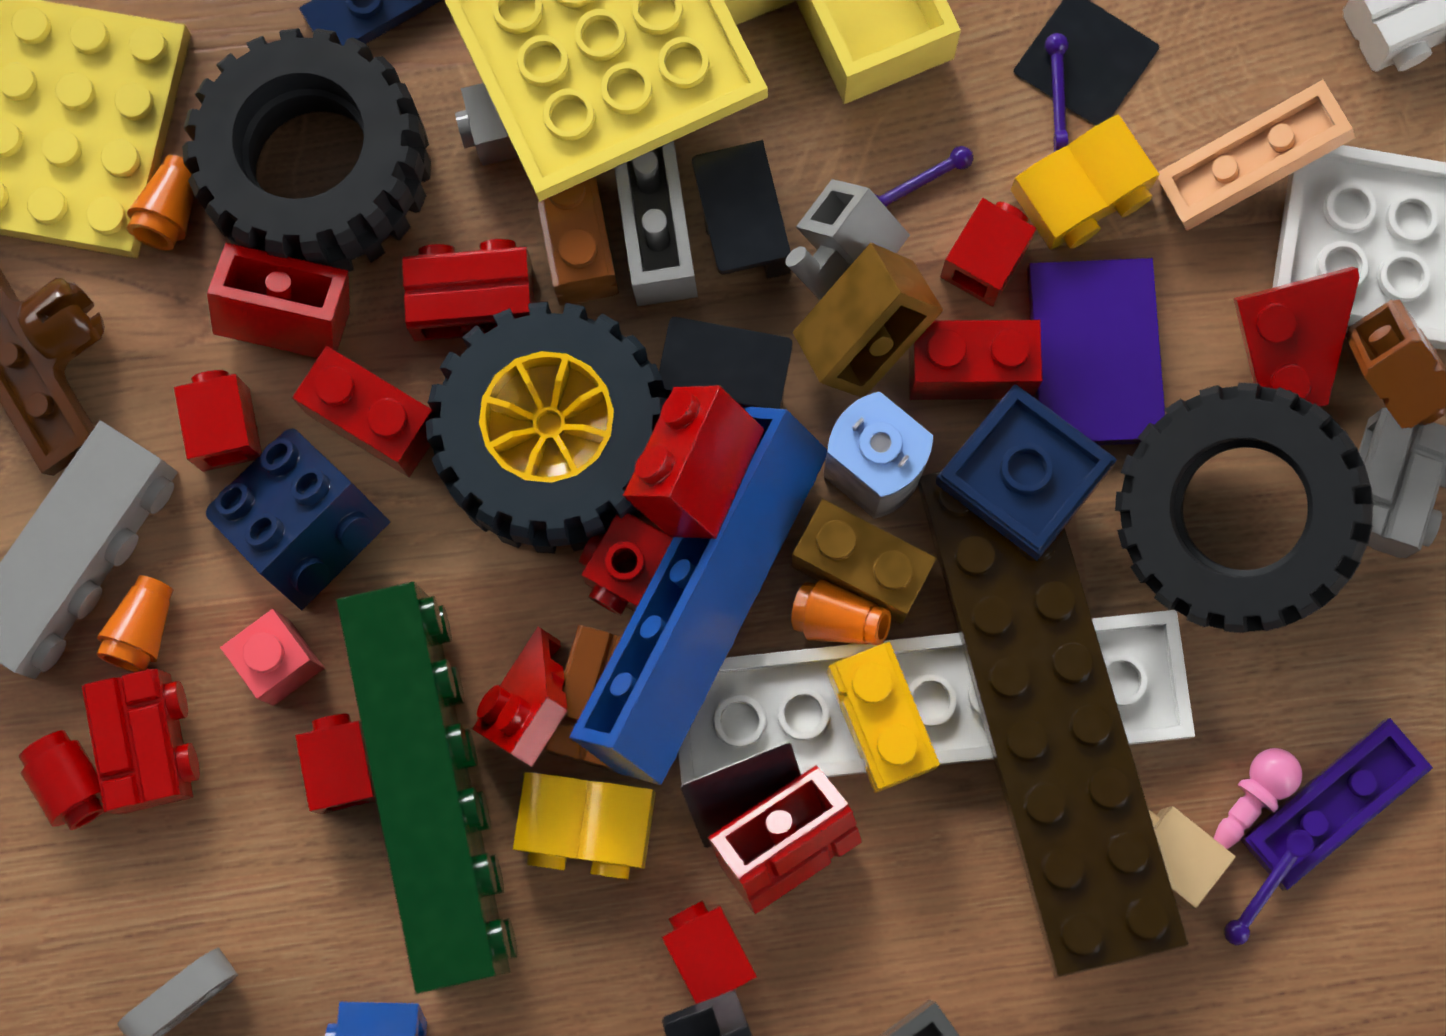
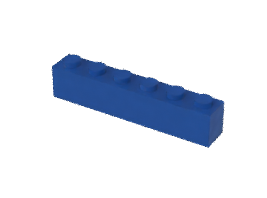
[569,406,827,785]

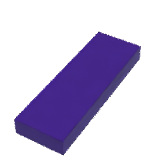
[1241,718,1433,890]

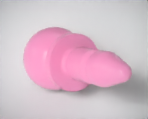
[1214,748,1302,849]

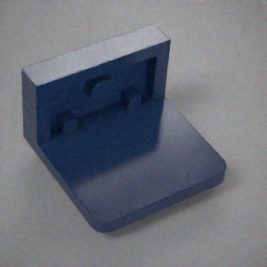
[206,429,391,611]

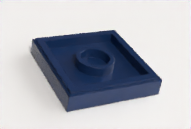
[935,384,1117,561]

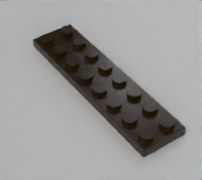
[918,472,1188,979]

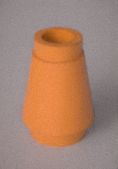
[127,155,194,250]
[96,575,174,673]
[791,579,891,645]

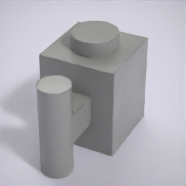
[785,179,910,300]

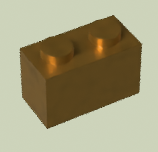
[793,242,944,398]
[791,498,936,624]

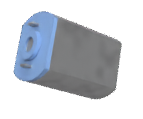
[824,392,933,519]

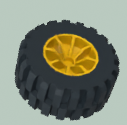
[426,302,667,554]

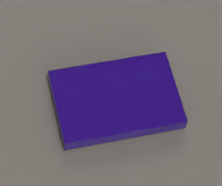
[1027,258,1165,445]

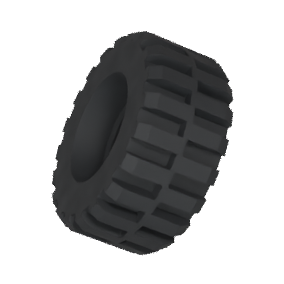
[182,28,431,272]
[1115,383,1374,633]

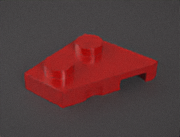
[1233,267,1360,407]
[472,627,568,767]

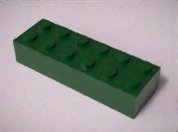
[336,581,518,995]

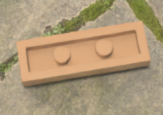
[1158,80,1355,231]

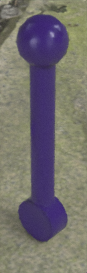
[1045,33,1069,152]
[875,146,974,207]
[1224,829,1313,945]

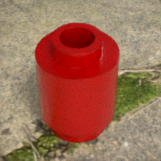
[19,730,104,830]

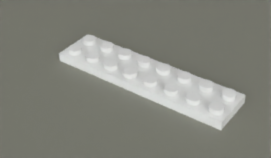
[678,610,1195,785]

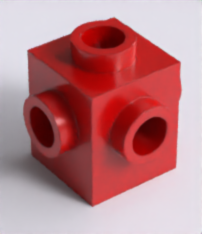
[579,513,673,616]

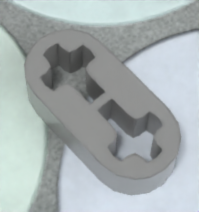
[117,948,238,1036]

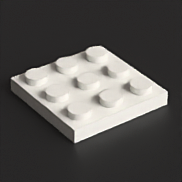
[1272,145,1446,350]

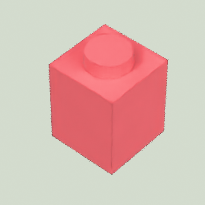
[220,609,325,706]

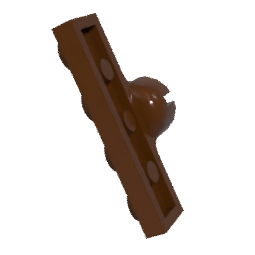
[0,269,105,476]

